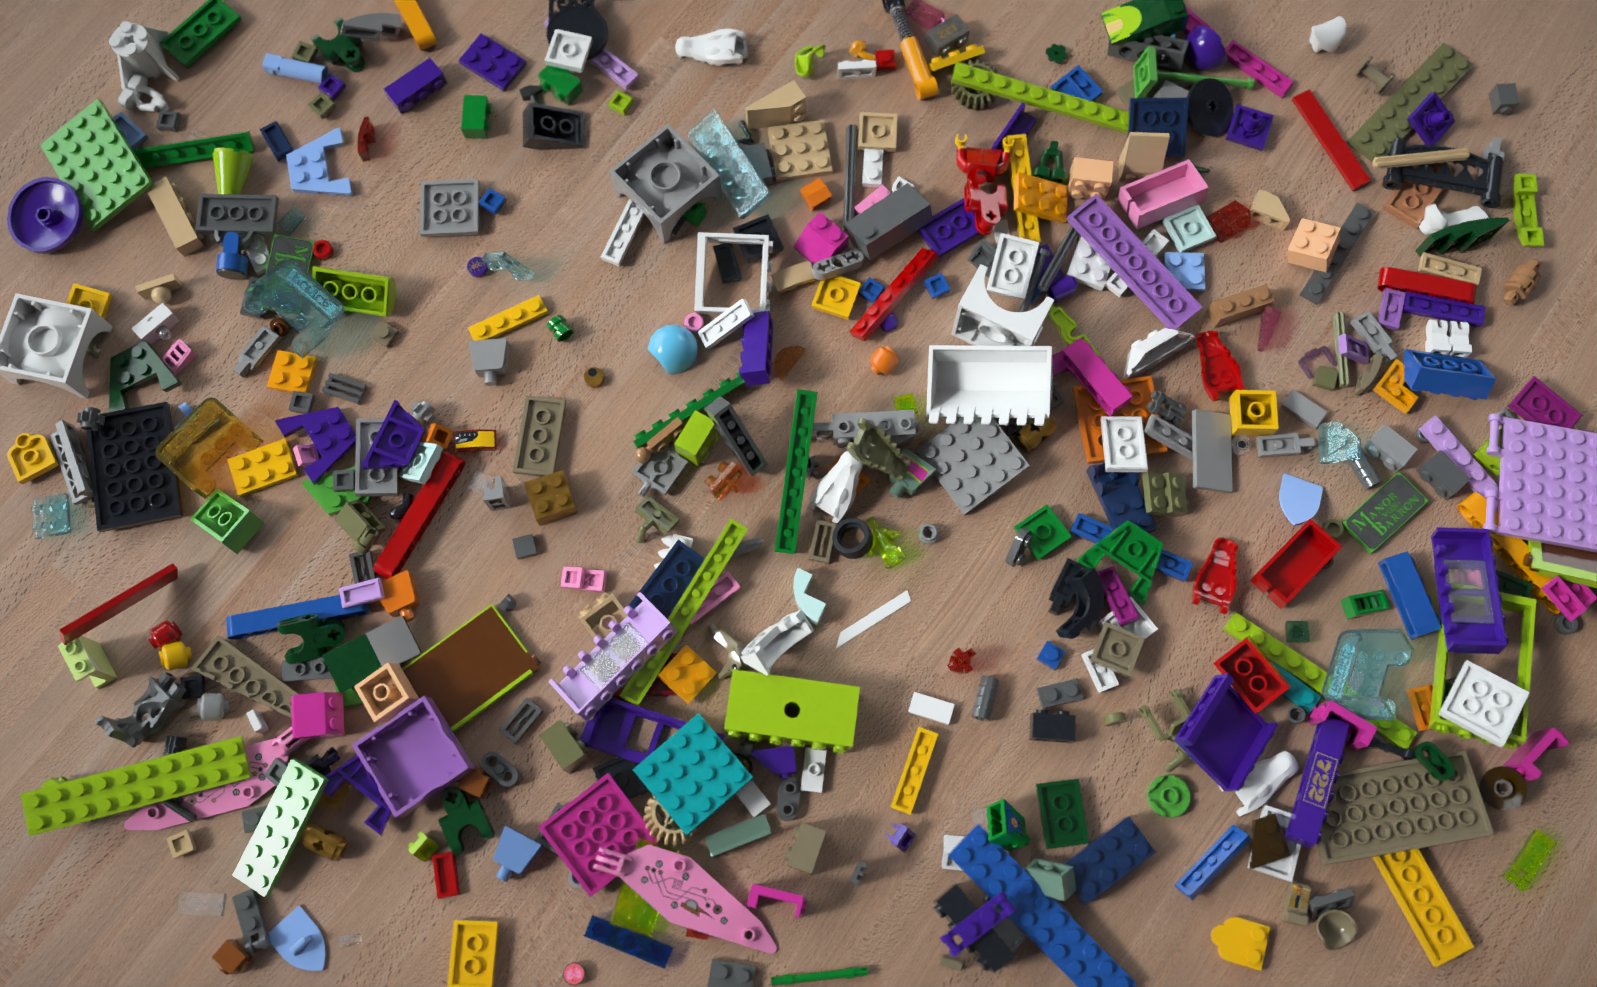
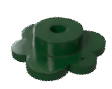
[1045,44,1067,64]

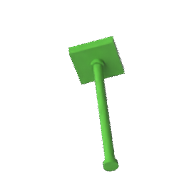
[1133,46,1254,98]

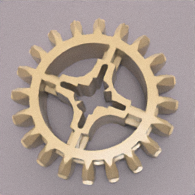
[644,795,699,846]

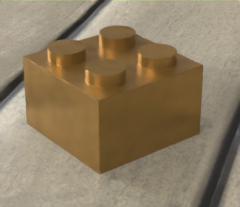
[524,470,578,526]

